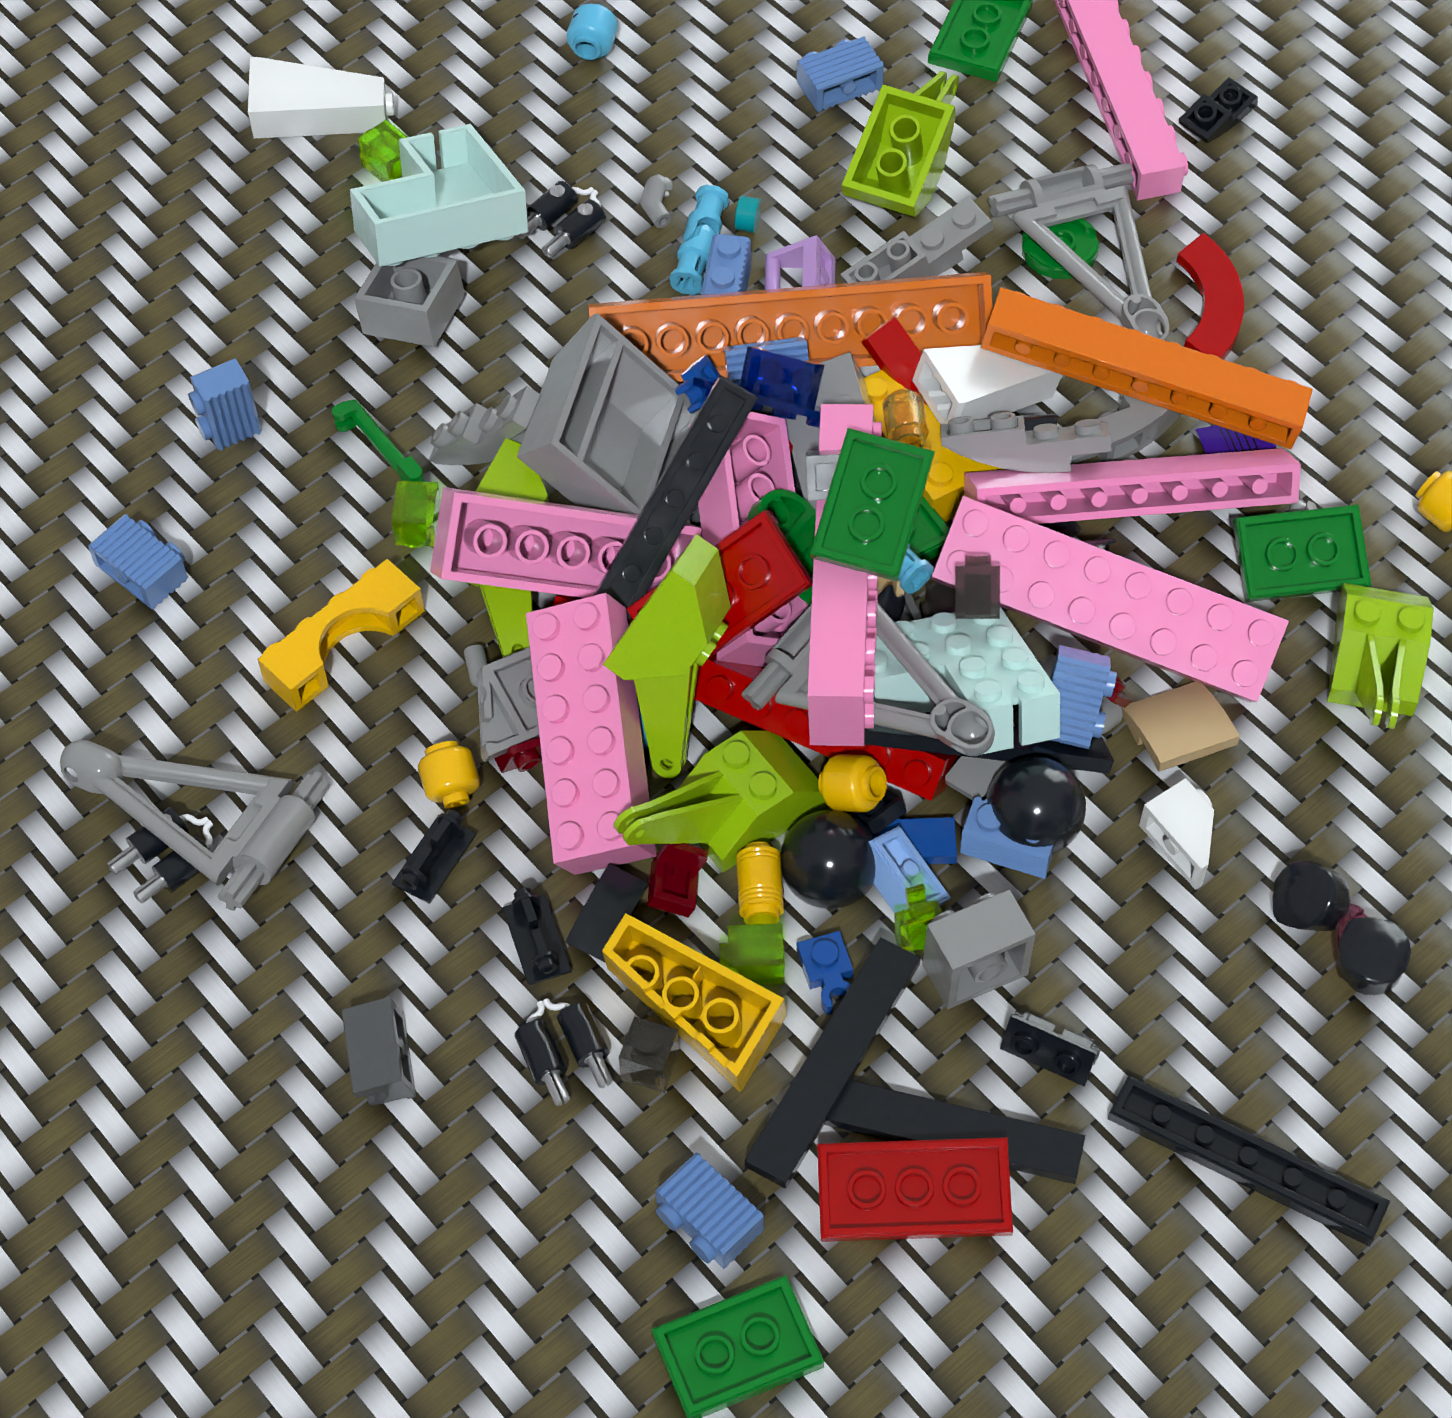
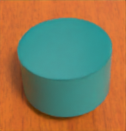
[734,195,761,233]

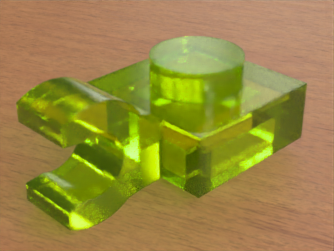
[894,883,943,952]

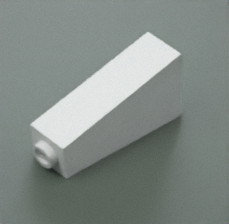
[248,57,395,139]
[912,345,1063,425]

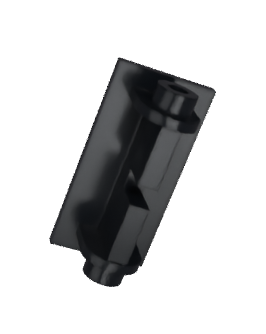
[392,810,476,904]
[502,888,572,986]
[1000,1010,1101,1087]

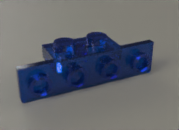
[692,346,824,428]

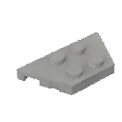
[477,647,540,762]

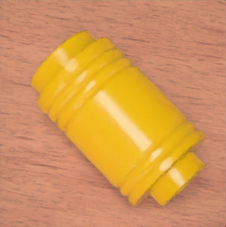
[736,842,784,928]

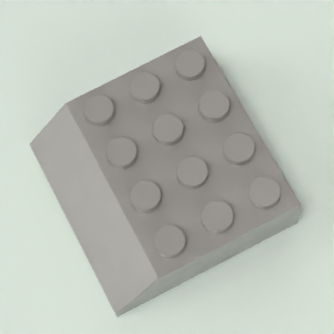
[517,313,700,515]

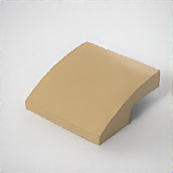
[1122,682,1240,772]

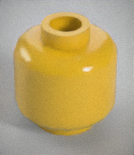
[1415,471,1452,532]
[418,741,480,809]
[818,754,887,812]

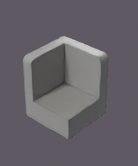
[945,756,1010,802]

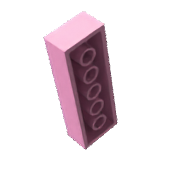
[689,412,808,667]
[430,487,702,598]
[526,593,656,875]

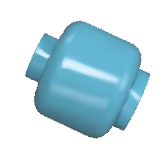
[566,3,618,60]

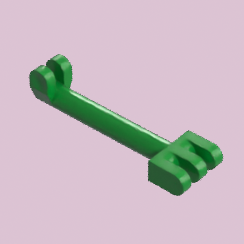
[332,399,428,504]

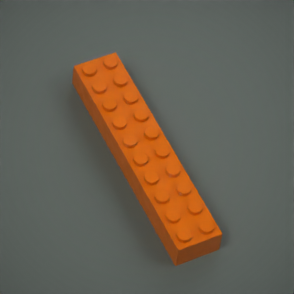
[588,272,993,382]

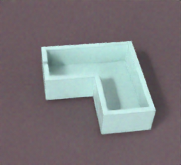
[350,124,528,267]
[874,604,1060,755]

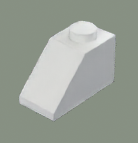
[1139,778,1214,890]

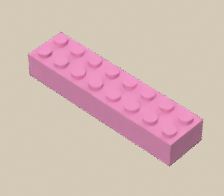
[807,404,882,746]
[930,496,1289,703]

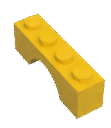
[257,559,425,712]

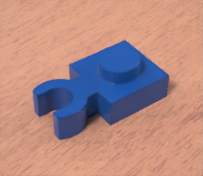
[675,355,720,414]
[796,931,853,1015]

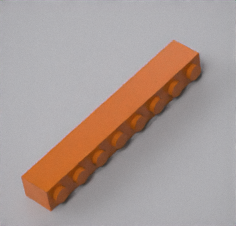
[980,287,1313,449]

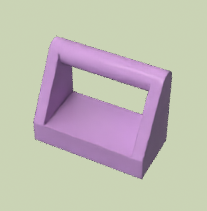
[765,235,835,290]

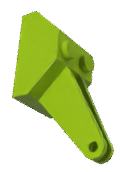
[841,71,959,217]
[466,438,548,658]
[603,534,731,778]
[1327,583,1434,729]
[613,731,827,873]

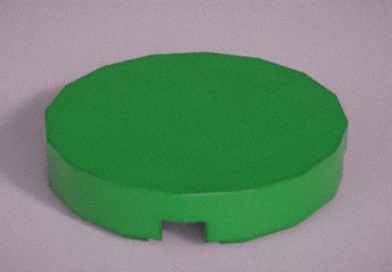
[1022,218,1099,279]

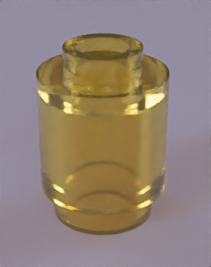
[882,389,929,448]

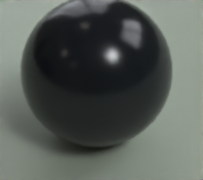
[986,757,1086,854]
[780,810,876,909]

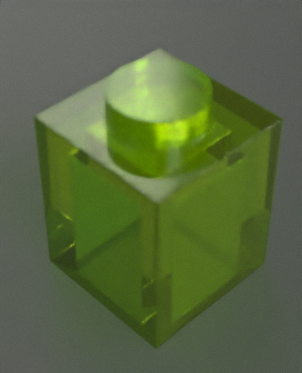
[357,120,407,182]
[391,481,441,548]
[719,923,785,985]

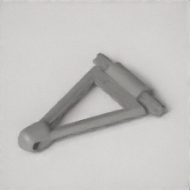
[988,163,1170,340]
[742,604,995,756]
[60,740,330,911]

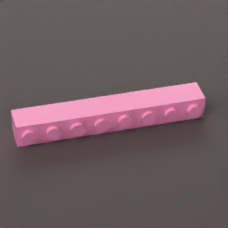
[1054,0,1188,201]
[964,448,1301,524]

